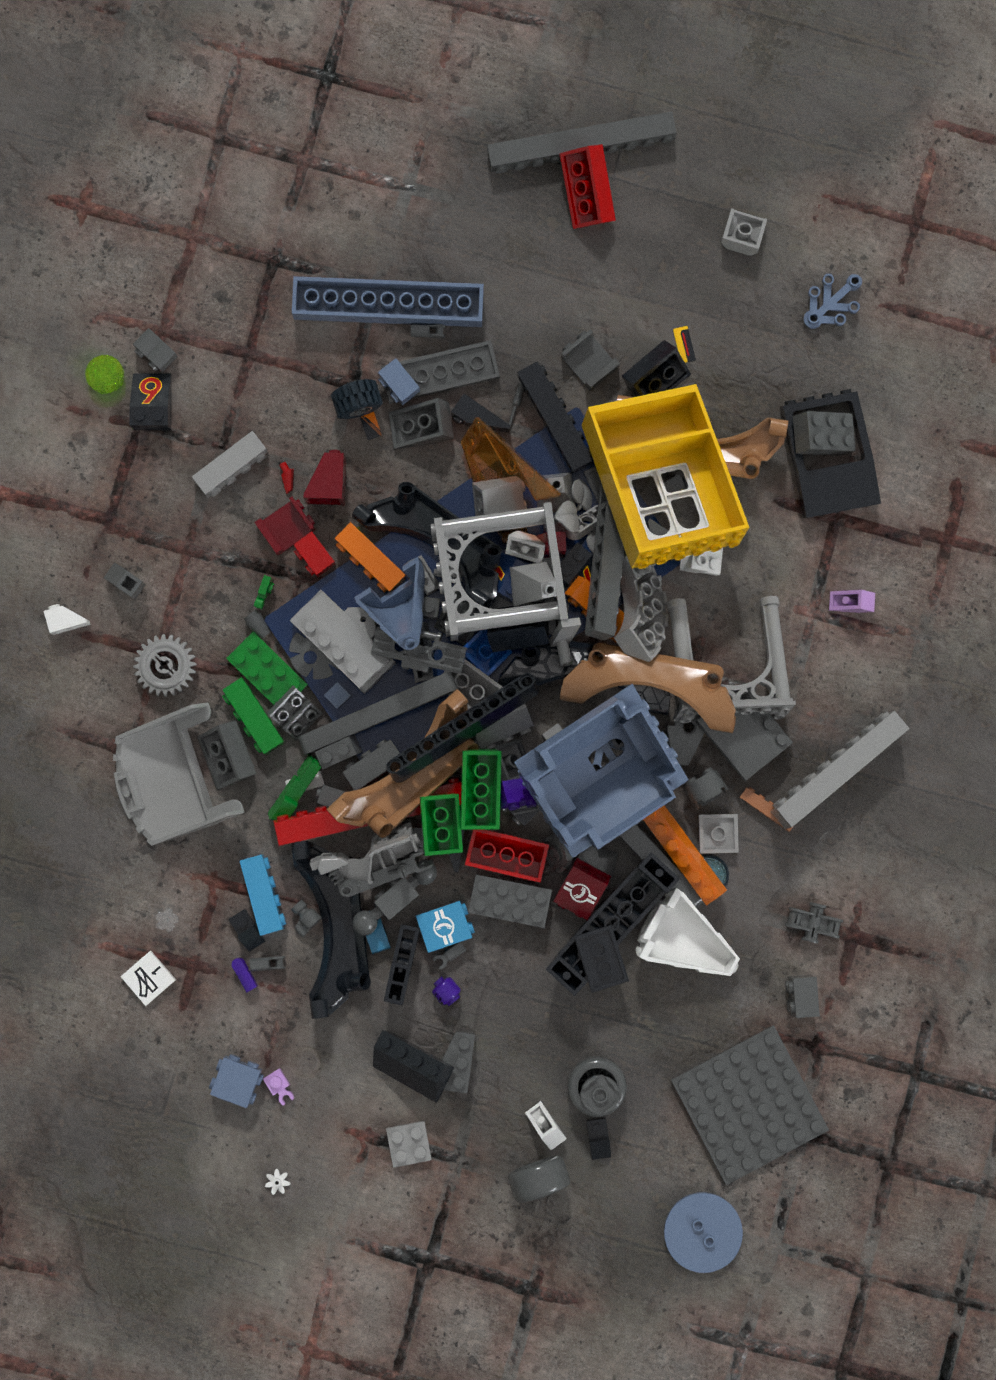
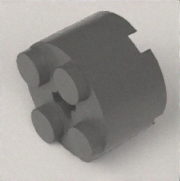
[683,767,729,809]

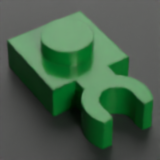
[254,575,275,610]

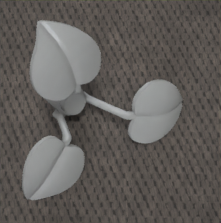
[554,478,596,554]

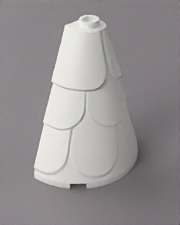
[636,888,740,976]

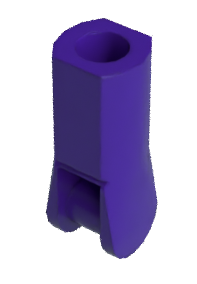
[232,958,258,993]

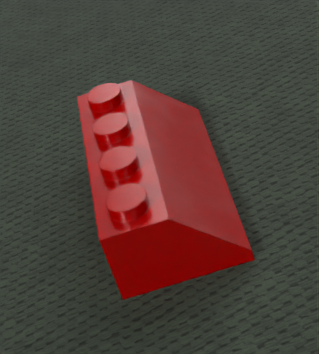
[560,144,616,229]
[465,829,549,883]

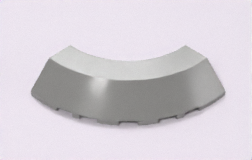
[614,555,668,662]

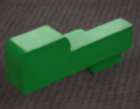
[268,754,321,821]

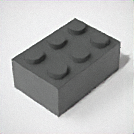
[793,411,856,456]

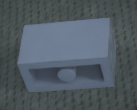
[378,358,420,406]

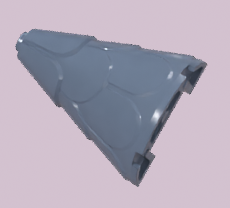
[354,557,425,650]

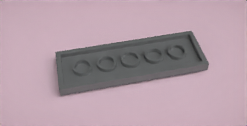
[381,340,500,404]

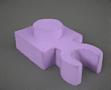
[263,1068,294,1105]

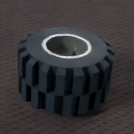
[331,379,383,419]

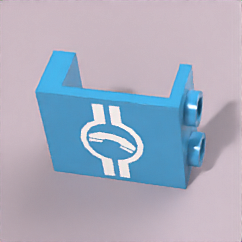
[416,901,475,953]

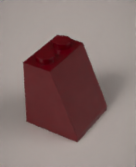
[303,450,346,505]

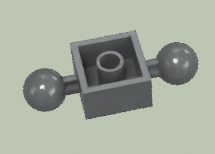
[353,860,437,936]

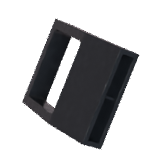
[780,389,881,518]

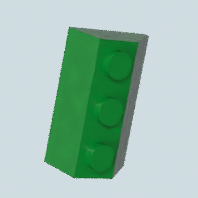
[420,793,463,856]

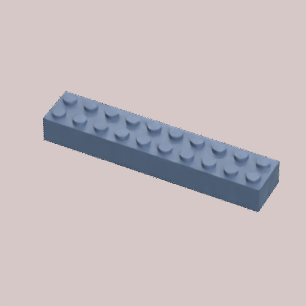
[292,276,484,327]

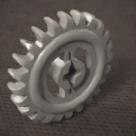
[133,634,197,697]

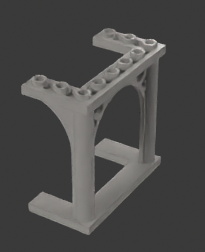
[431,502,568,641]

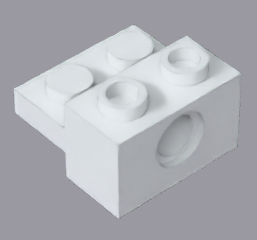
[680,548,723,576]

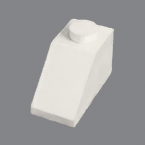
[505,530,545,563]
[44,604,90,635]
[525,1101,566,1150]

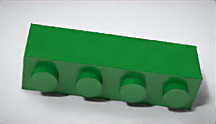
[222,677,285,755]

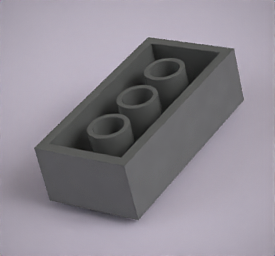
[468,875,552,928]

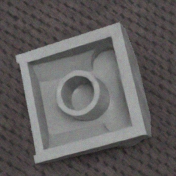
[721,208,767,255]

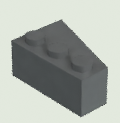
[442,1030,475,1093]

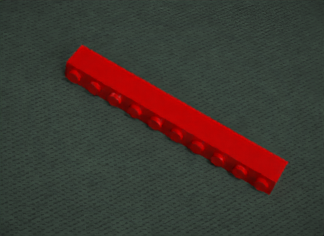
[273,777,462,846]

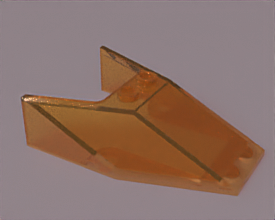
[460,417,561,544]

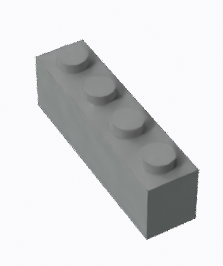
[192,431,268,498]

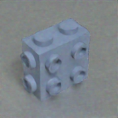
[209,1054,264,1108]

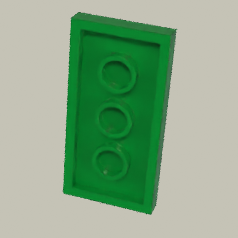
[226,631,308,705]

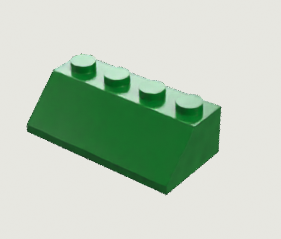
[460,749,502,830]

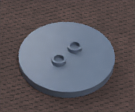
[664,1192,743,1273]

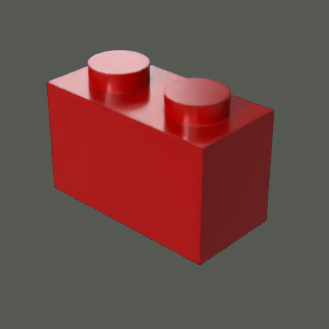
[293,531,336,577]

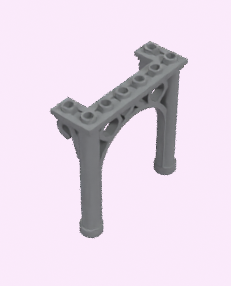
[667,596,796,723]

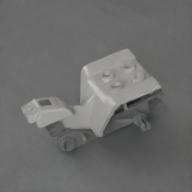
[310,819,434,897]

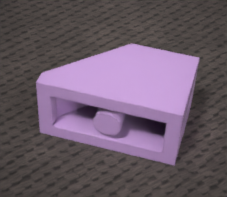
[829,590,875,613]

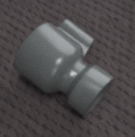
[291,900,322,937]

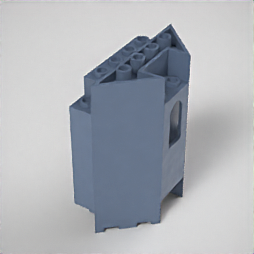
[514,684,688,858]

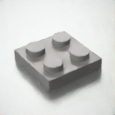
[698,814,739,853]
[386,1120,432,1168]

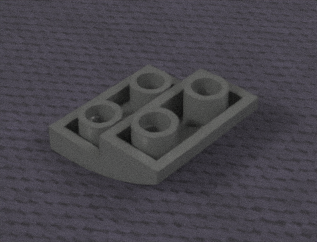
[267,686,323,741]

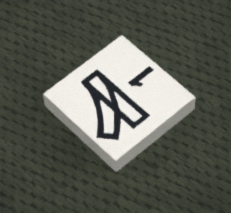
[121,951,176,1006]

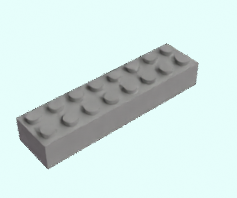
[770,711,910,829]

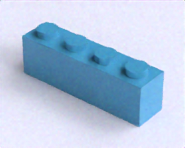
[240,854,286,936]

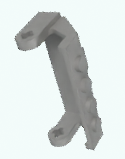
[290,590,396,694]

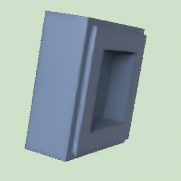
[324,682,351,709]

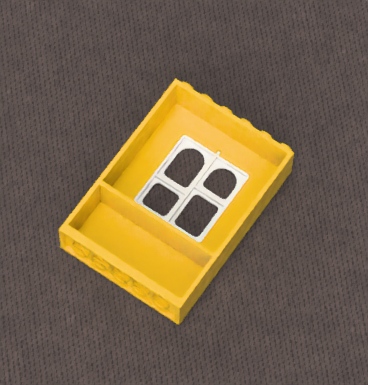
[581,384,749,569]

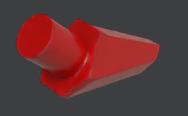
[279,462,294,494]

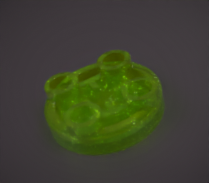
[85,355,124,394]

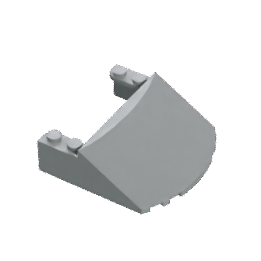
[113,703,245,846]

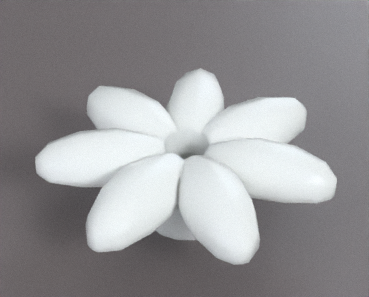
[265,1169,290,1195]

